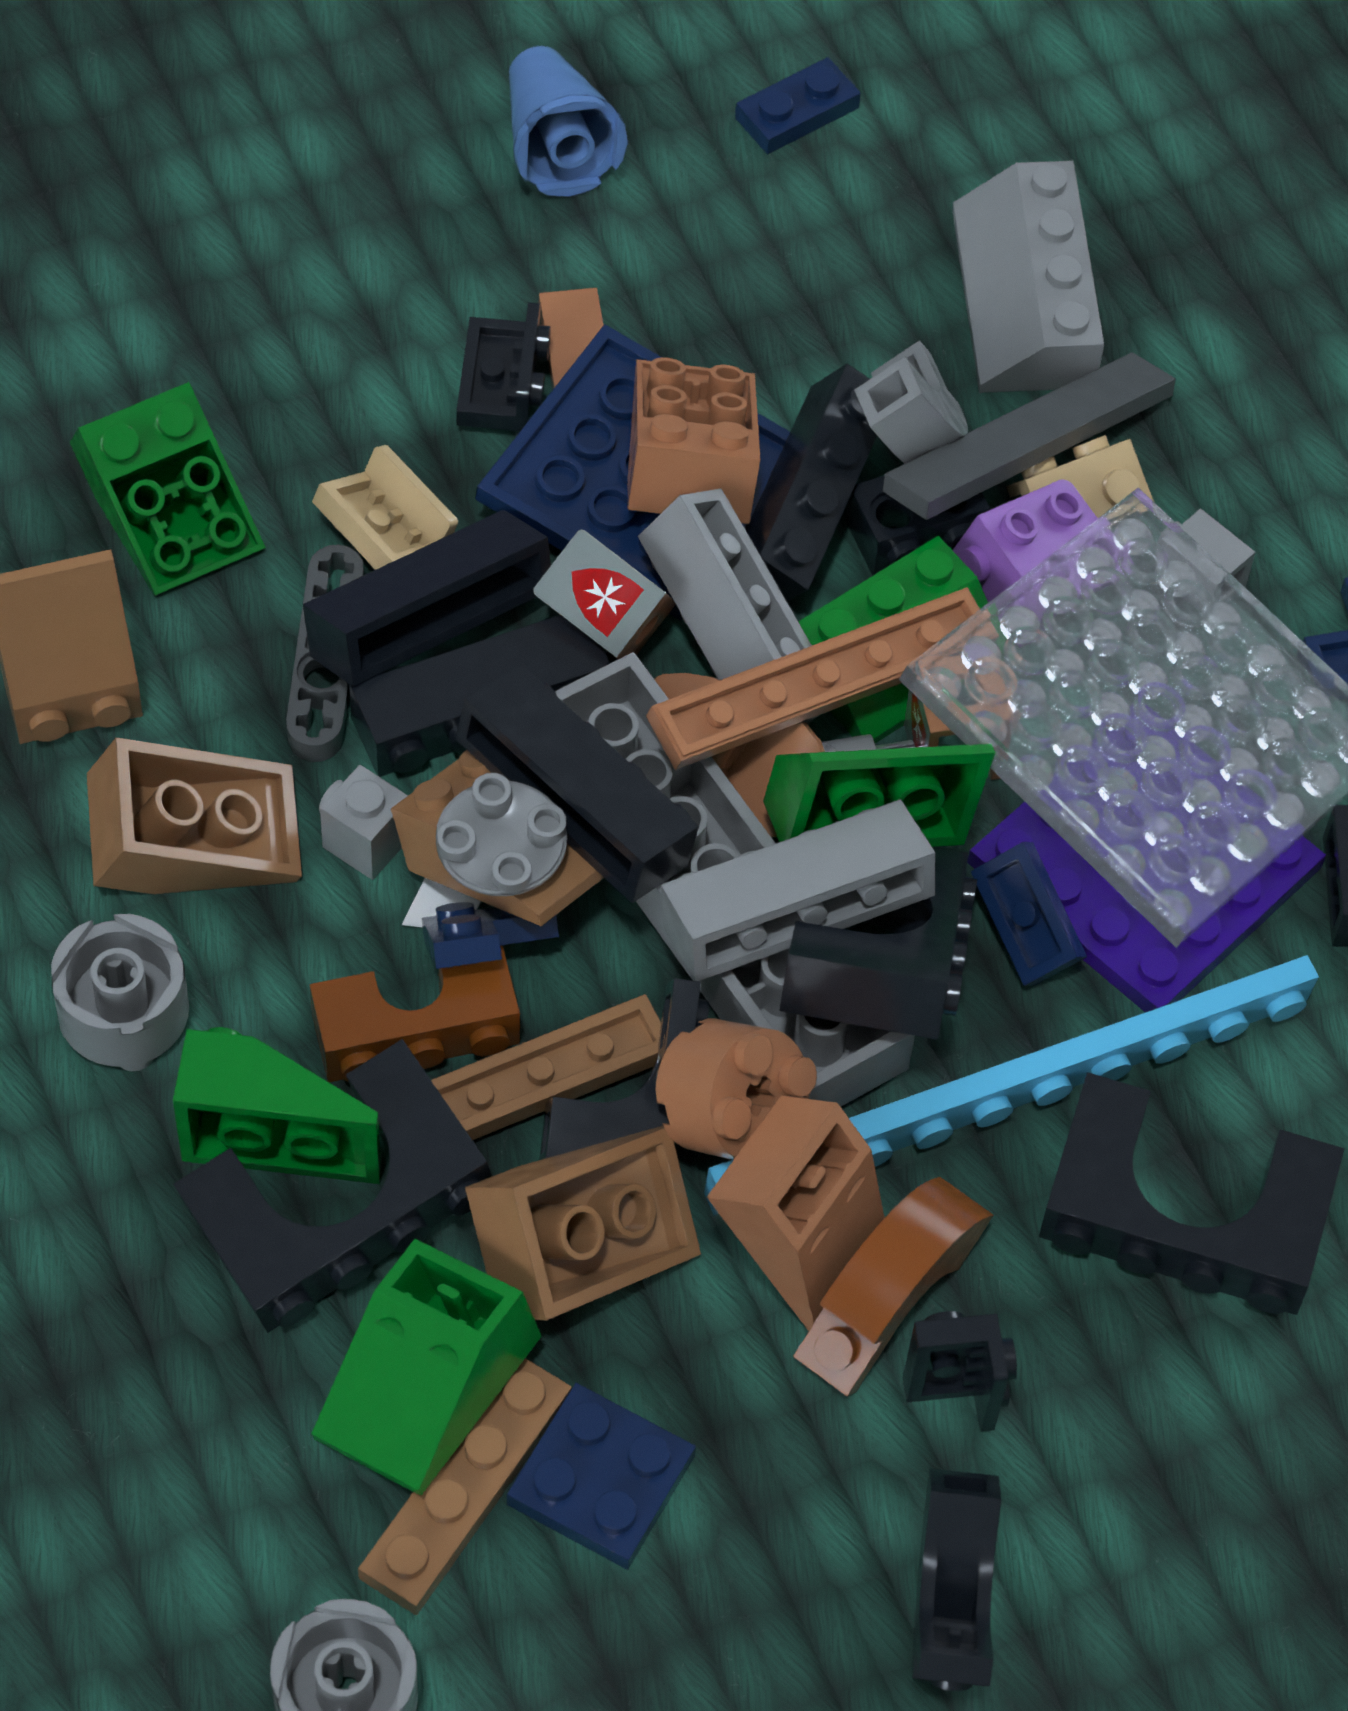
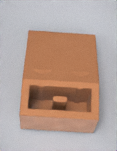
[628,358,760,524]
[707,1095,884,1331]

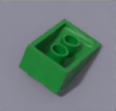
[173,1027,382,1184]

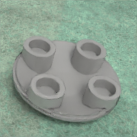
[436,773,567,896]

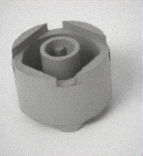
[51,914,189,1071]
[270,1599,418,1711]

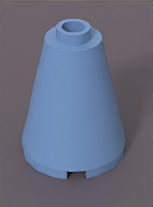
[509,46,628,197]

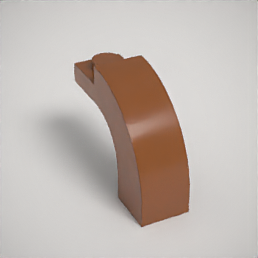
[793,1177,994,1396]

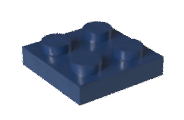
[507,1383,696,1570]

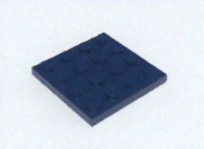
[475,324,790,621]

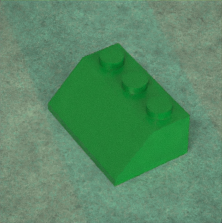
[798,536,1010,744]
[763,744,996,847]

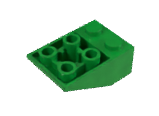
[70,382,266,597]
[311,1239,542,1496]

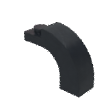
[539,978,709,1160]
[913,1468,1002,1691]

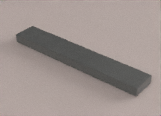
[883,352,1176,520]

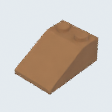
[0,549,143,744]
[87,737,302,894]
[391,750,604,926]
[465,1126,701,1320]

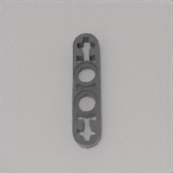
[286,544,364,762]

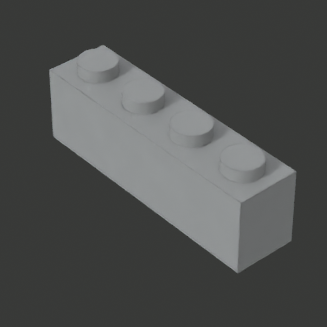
[638,488,819,725]
[661,799,935,981]

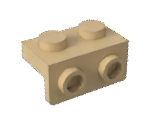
[1006,435,1155,526]
[312,445,458,570]

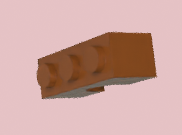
[309,946,520,1083]

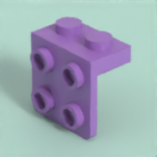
[953,480,1132,651]

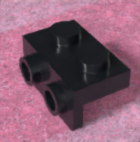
[456,302,551,431]
[902,1311,1017,1432]

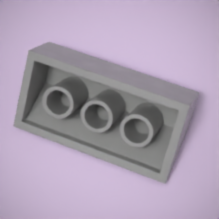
[952,161,1104,393]

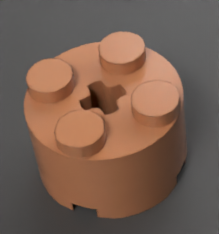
[656,1018,817,1160]

